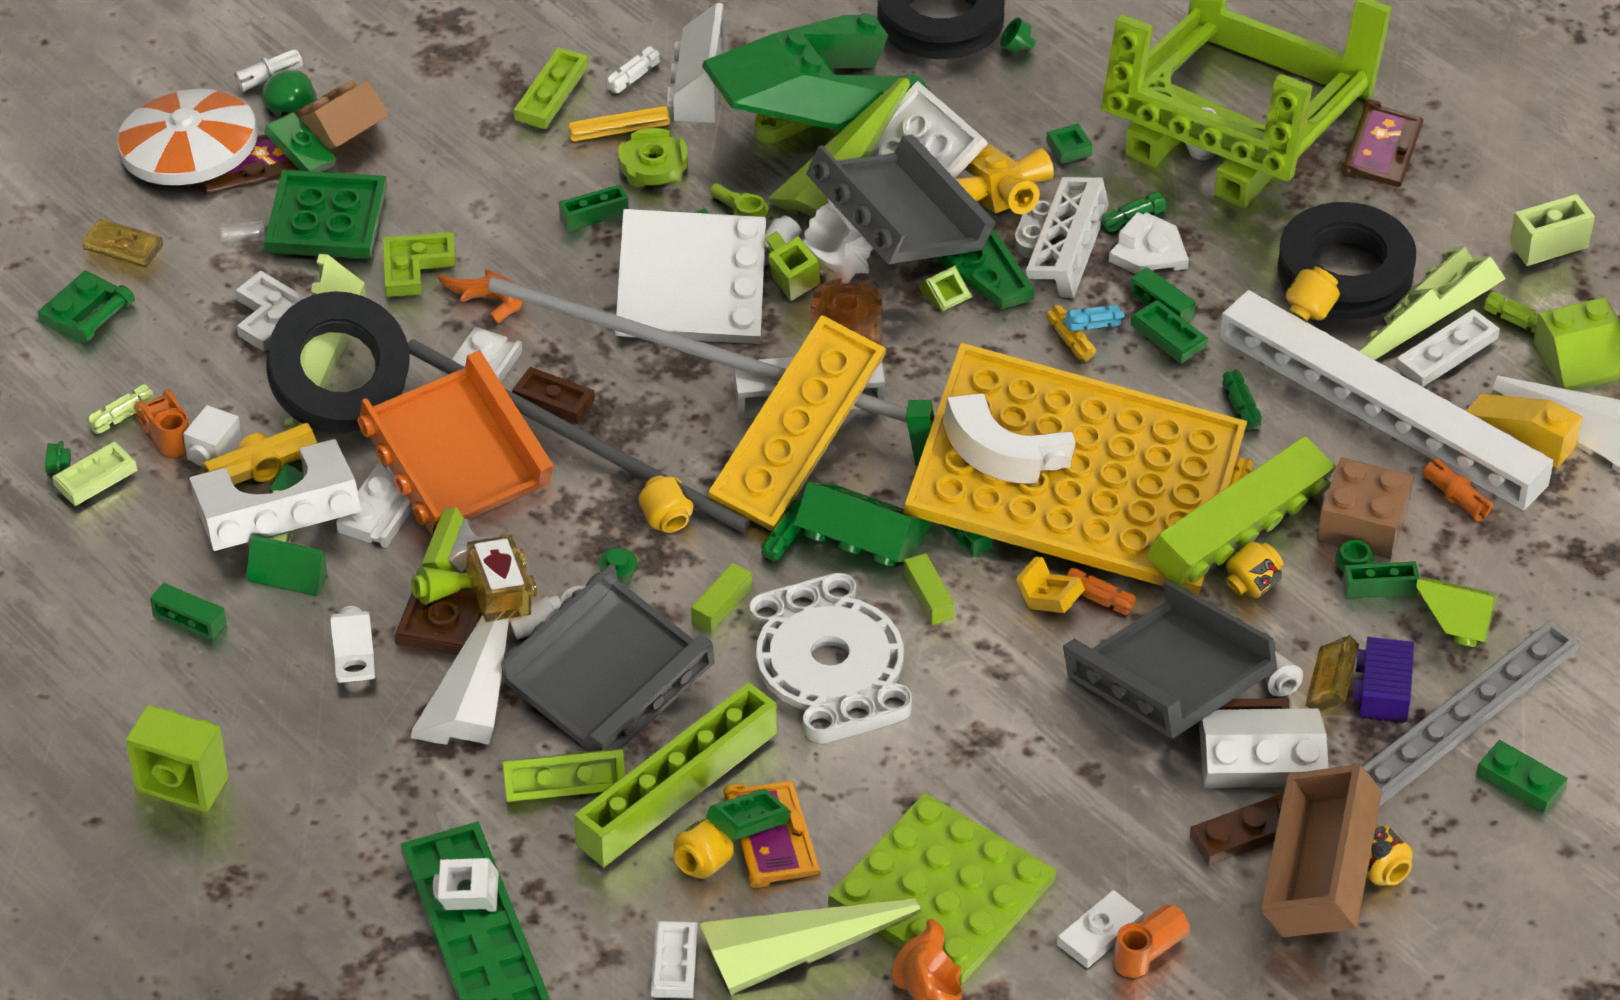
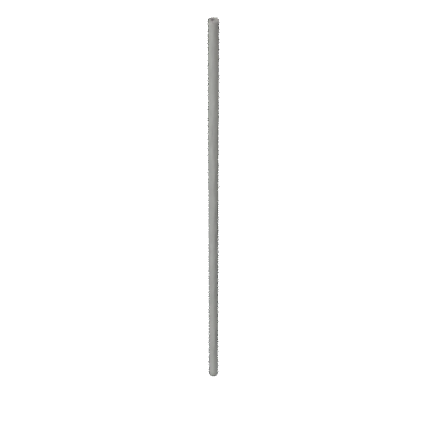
[488,276,907,423]

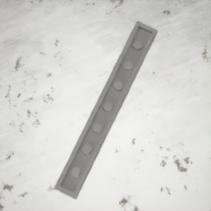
[1363,620,1580,807]

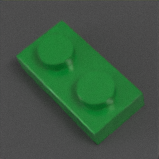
[1476,740,1568,813]

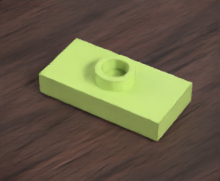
[52,441,138,506]

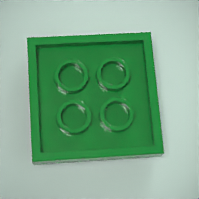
[264,170,387,259]

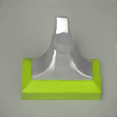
[422,507,503,573]

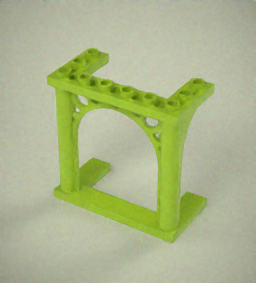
[1100,0,1392,182]

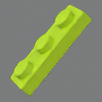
[514,47,589,129]
[503,748,626,802]

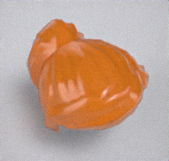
[891,919,963,1000]

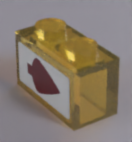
[466,535,537,622]

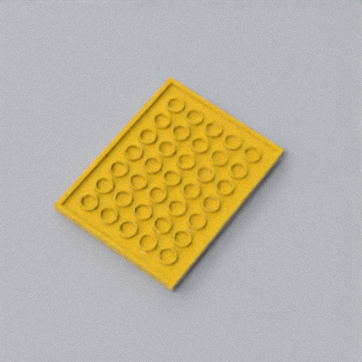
[903,342,1247,596]

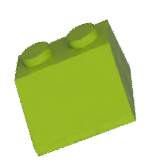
[1533,297,1620,390]

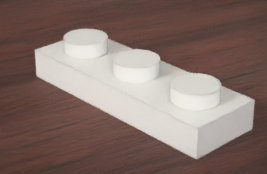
[1395,309,1500,387]

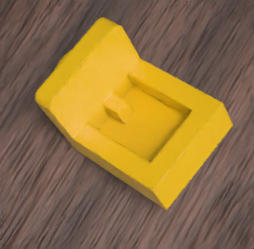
[1016,557,1085,613]

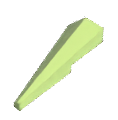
[284,254,366,430]

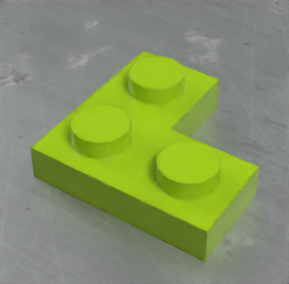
[382,232,456,297]

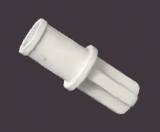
[234,49,303,92]

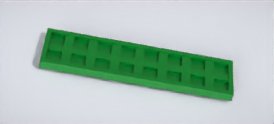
[400,821,550,1000]

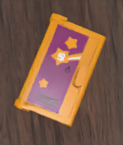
[723,781,821,888]

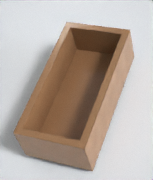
[1260,764,1382,937]

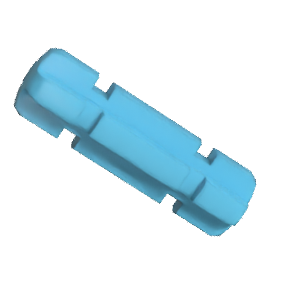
[1063,305,1125,331]

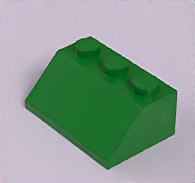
[794,481,932,567]

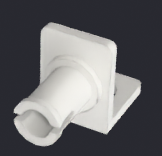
[330,606,375,683]

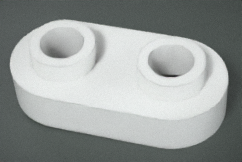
[1014,200,1059,259]

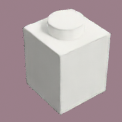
[183,405,242,466]

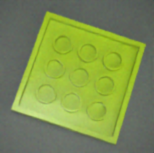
[828,793,1057,986]

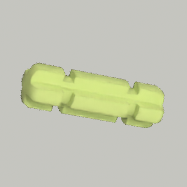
[87,384,155,434]

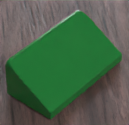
[247,535,328,596]

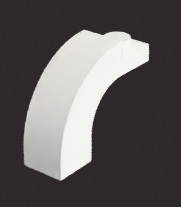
[943,394,1076,483]

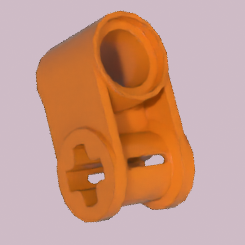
[134,389,189,458]

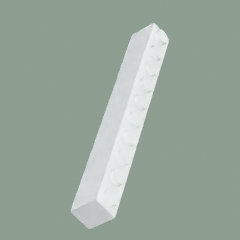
[1220,290,1554,511]

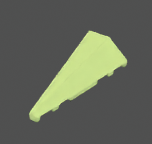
[1358,247,1506,360]
[699,898,921,995]

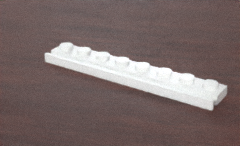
[336,327,523,548]

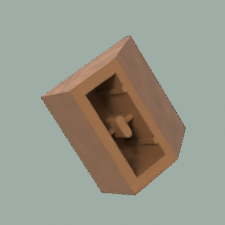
[295,79,389,151]

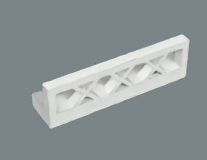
[1026,177,1109,298]

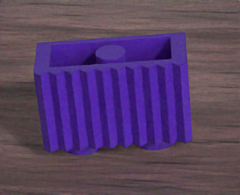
[1353,636,1414,724]

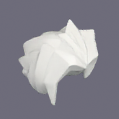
[803,199,874,286]

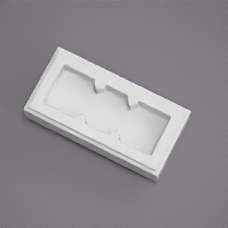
[1057,890,1144,969]
[651,921,698,998]

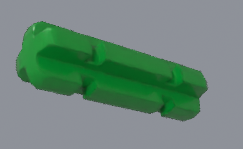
[1102,192,1167,233]
[1222,369,1262,431]
[761,500,802,561]

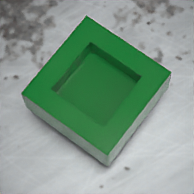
[1046,123,1093,164]

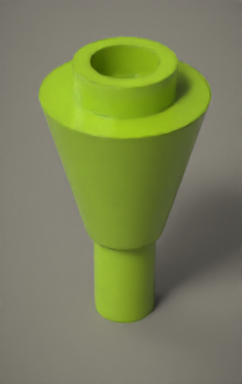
[411,567,484,605]

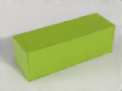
[904,553,954,626]
[691,563,753,633]

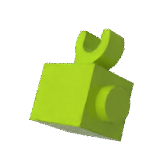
[765,231,821,301]

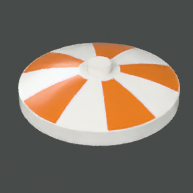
[117,89,258,185]

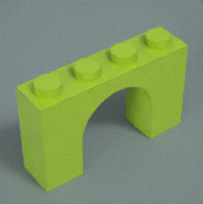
[1125,84,1273,209]

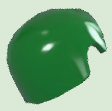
[261,70,317,117]

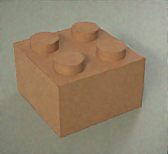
[1317,457,1414,559]

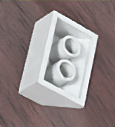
[667,3,724,123]
[1199,708,1329,788]

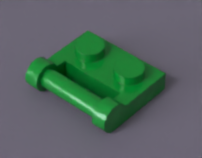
[37,270,135,344]

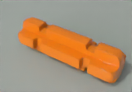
[1066,568,1136,616]

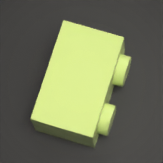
[1509,194,1595,266]

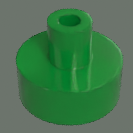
[1000,17,1036,54]

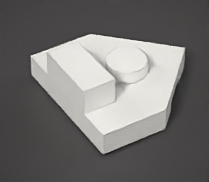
[1109,212,1189,274]

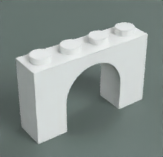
[189,439,362,551]

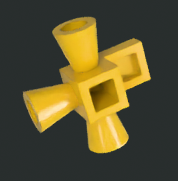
[955,143,1054,214]

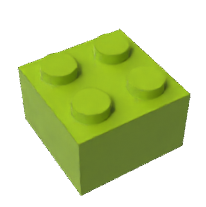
[126,705,229,813]

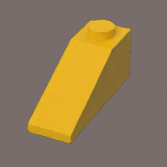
[1466,394,1583,469]

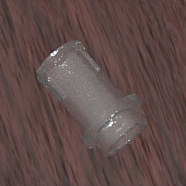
[220,219,265,247]

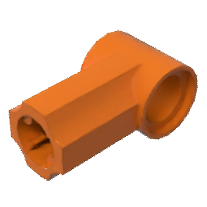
[1113,904,1190,978]

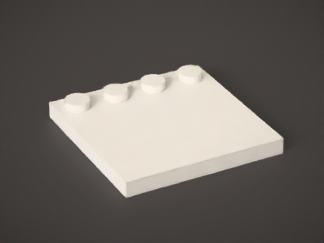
[615,209,766,344]

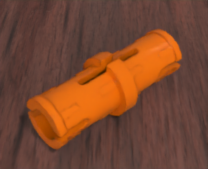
[1423,458,1493,521]

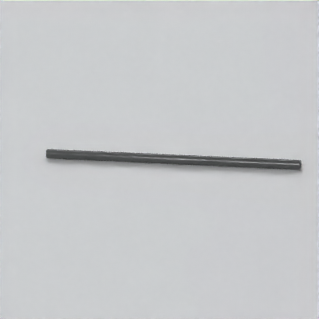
[408,339,750,533]

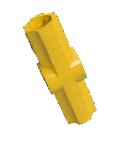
[202,423,317,485]

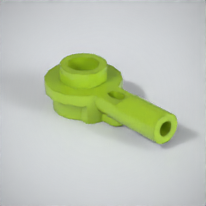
[710,183,769,219]

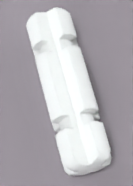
[605,46,660,94]

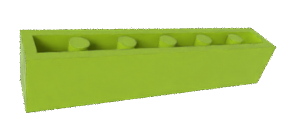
[1146,435,1337,586]
[574,682,777,868]

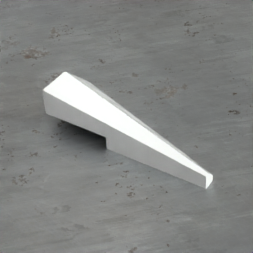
[1492,375,1620,473]
[410,586,514,745]

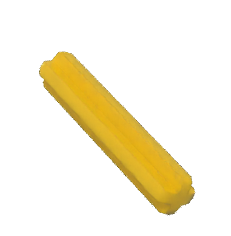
[568,106,670,142]

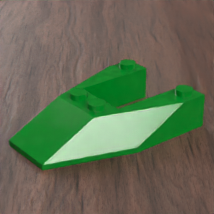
[702,13,933,130]

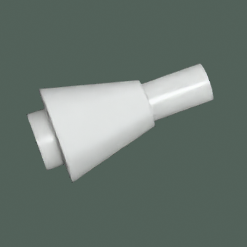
[1265,651,1303,697]

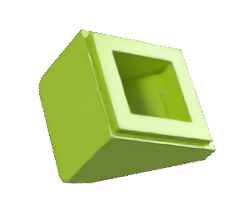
[919,266,972,313]

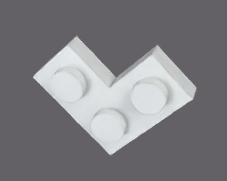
[236,270,306,352]

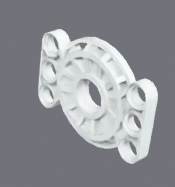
[749,573,912,744]

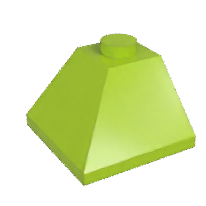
[1416,577,1498,647]

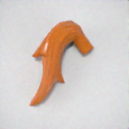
[437,269,524,325]

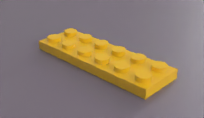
[708,315,886,531]

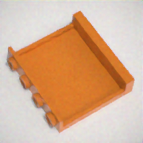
[358,350,554,536]

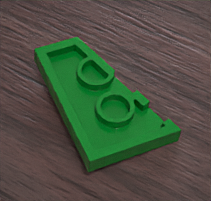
[933,227,1035,310]

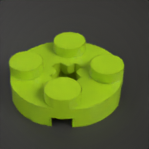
[618,128,688,187]

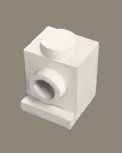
[433,858,499,911]

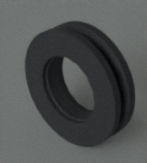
[877,0,1005,59]
[1277,202,1417,319]
[266,291,410,433]

